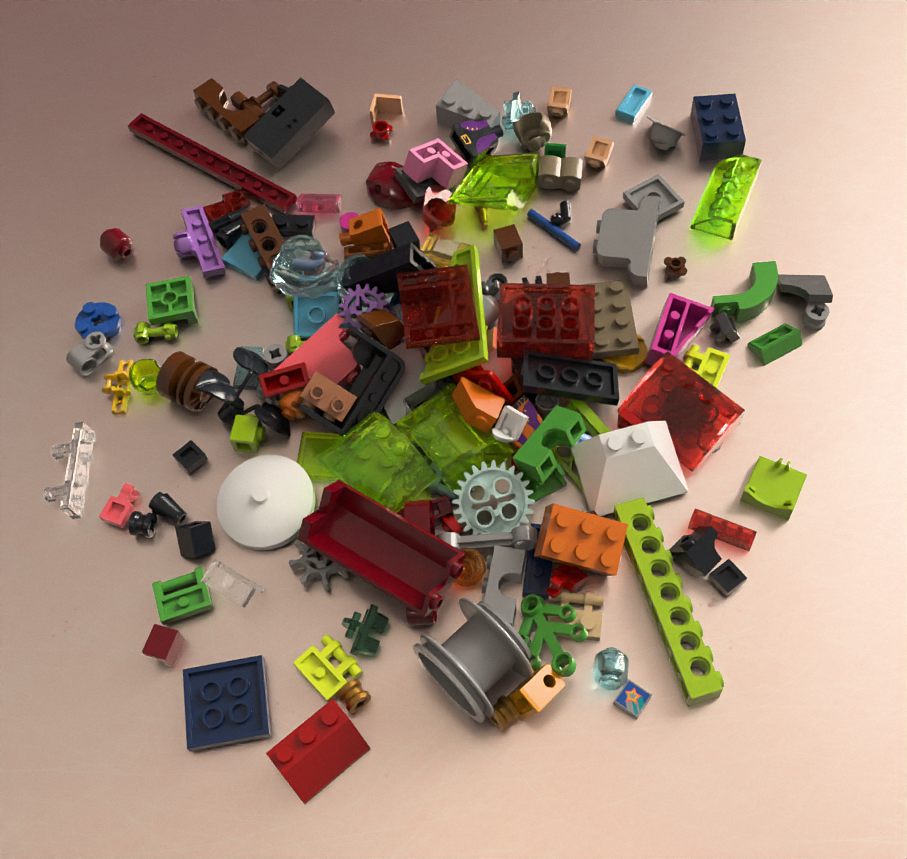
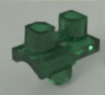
[342,604,389,656]

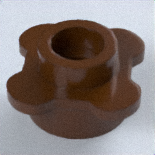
[664,257,687,278]

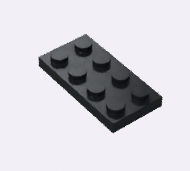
[521,350,620,406]

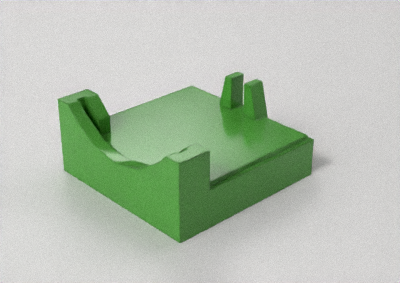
[145,276,198,325]

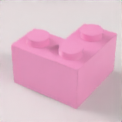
[403,138,468,190]

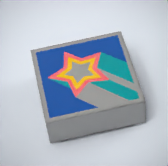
[613,679,652,720]

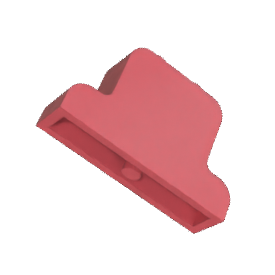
[273,313,361,389]

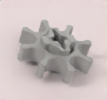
[289,539,349,591]

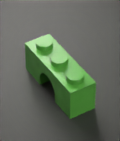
[513,405,586,483]

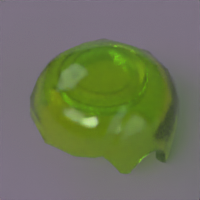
[129,359,161,395]

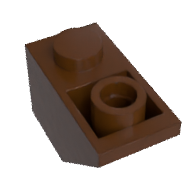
[356,309,408,350]

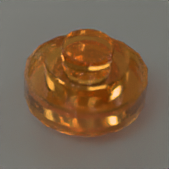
[454,547,486,587]

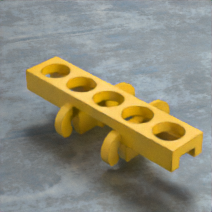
[101,359,134,414]

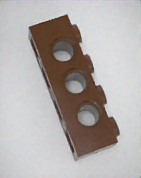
[239,204,303,294]

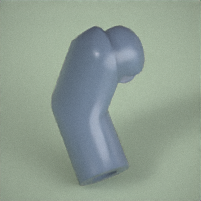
[292,251,325,271]

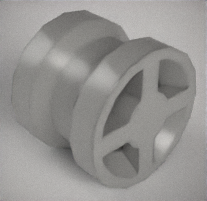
[802,303,830,331]
[264,344,288,371]

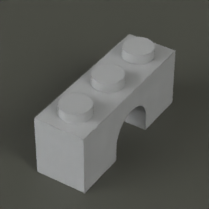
[482,545,526,627]

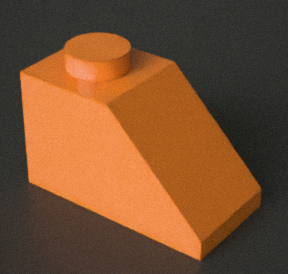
[452,377,505,434]

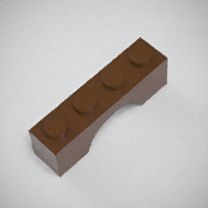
[193,78,260,146]

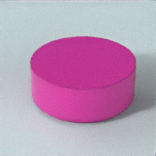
[339,212,359,232]

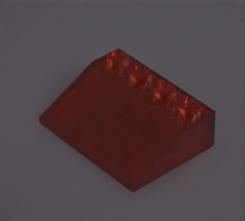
[496,283,595,360]
[617,351,745,472]

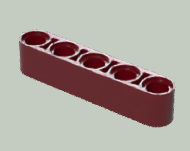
[404,499,437,626]

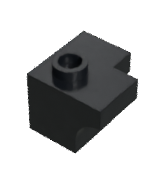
[669,526,722,577]

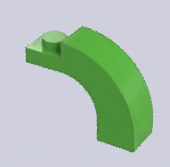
[710,261,778,323]

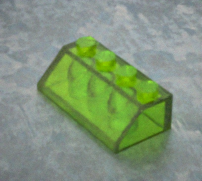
[690,154,762,241]

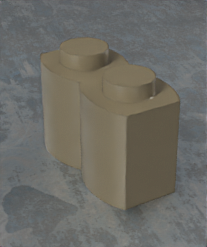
[537,155,583,191]

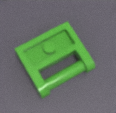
[152,566,213,625]

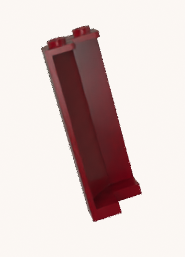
[298,480,465,618]

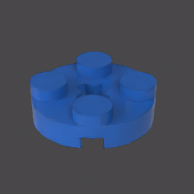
[75,302,122,344]

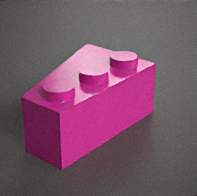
[644,293,714,371]

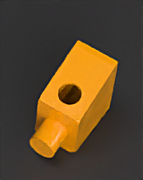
[507,664,566,721]

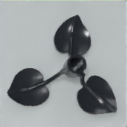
[195,347,290,439]

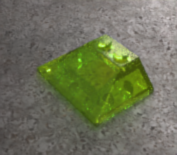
[448,153,540,211]
[395,382,515,497]
[317,411,437,513]

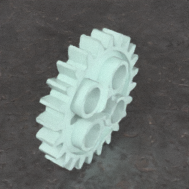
[452,460,535,535]

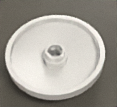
[216,455,316,550]

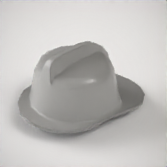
[647,116,686,150]

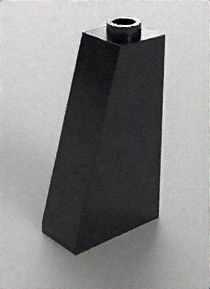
[343,242,438,297]

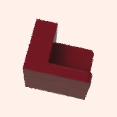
[142,624,185,668]

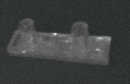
[44,422,96,519]

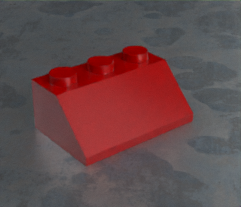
[266,699,371,804]

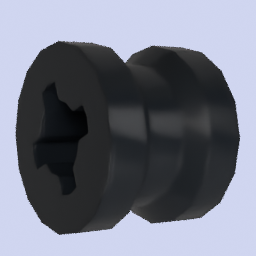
[128,511,157,538]

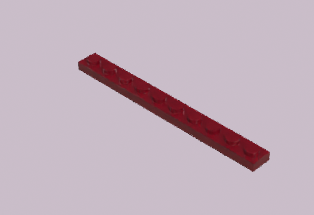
[128,113,298,214]

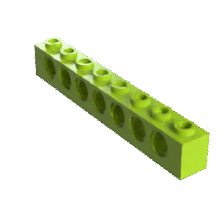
[613,497,724,707]

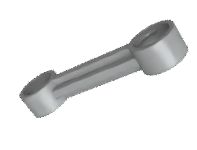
[436,526,537,551]

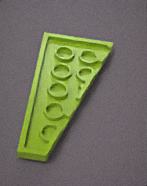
[419,244,489,385]

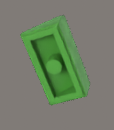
[747,323,802,365]

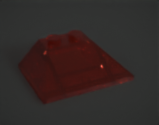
[397,264,480,349]

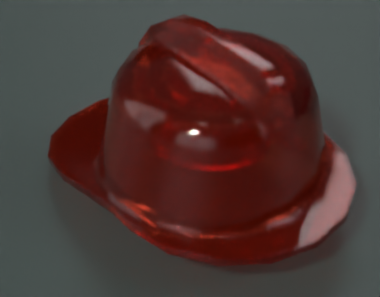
[421,185,456,233]

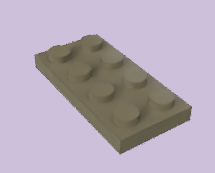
[581,279,639,359]

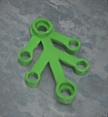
[518,594,588,677]

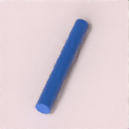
[527,209,581,251]

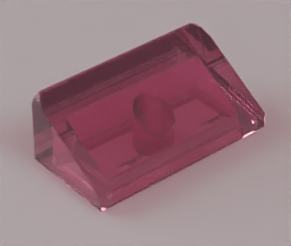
[296,193,342,213]

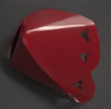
[366,161,426,209]

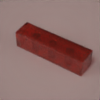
[688,508,757,551]

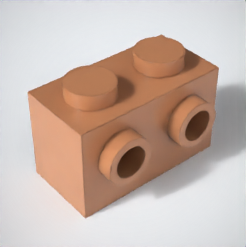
[300,371,357,423]

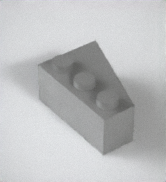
[436,79,500,128]

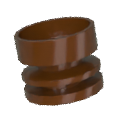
[156,351,218,413]

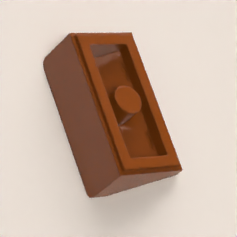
[344,242,389,262]

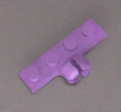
[173,205,225,277]

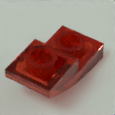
[203,189,251,222]

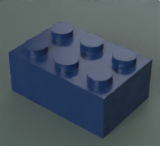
[690,93,746,161]

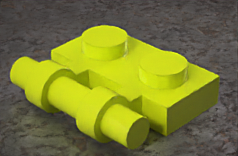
[675,344,730,397]
[293,634,363,702]

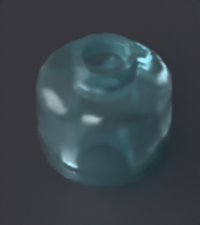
[593,647,629,691]

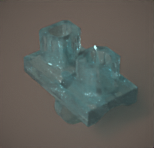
[502,91,536,130]

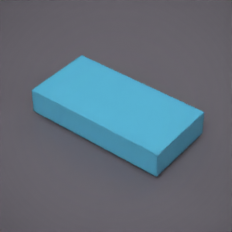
[615,84,652,123]

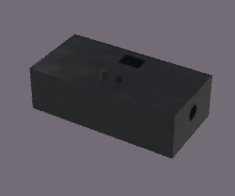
[244,77,335,171]

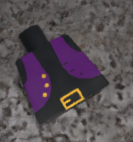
[449,118,503,168]

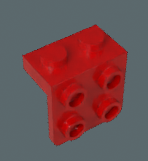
[452,365,514,406]

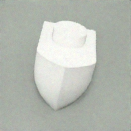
[492,405,529,443]

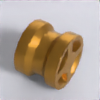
[337,679,371,714]
[487,695,520,731]

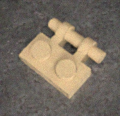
[548,588,604,641]

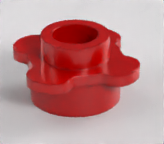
[370,120,393,141]

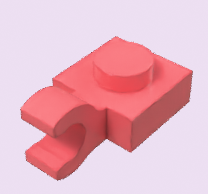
[99,483,139,528]

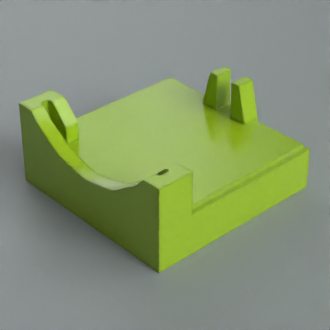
[740,455,808,521]

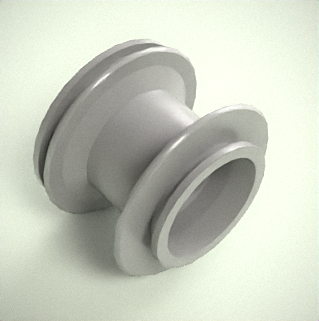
[413,598,533,723]

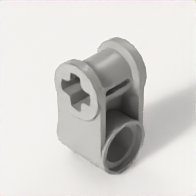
[66,331,113,376]

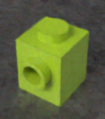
[229,414,266,454]

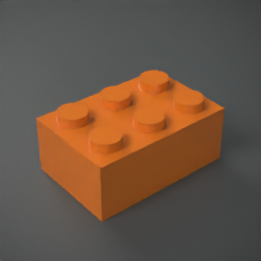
[534,503,628,576]

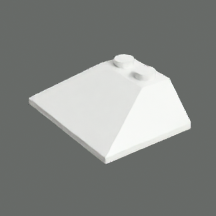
[570,421,688,516]

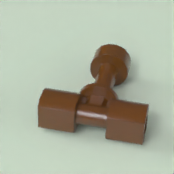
[230,81,279,119]

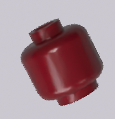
[100,228,133,260]

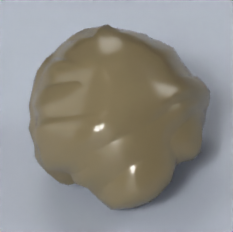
[514,112,553,152]

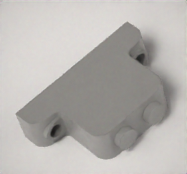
[593,196,660,287]
[384,340,439,433]

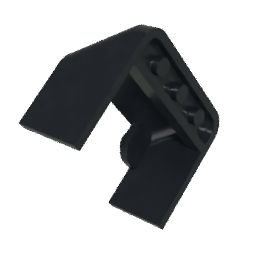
[291,324,405,442]

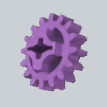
[339,284,390,332]

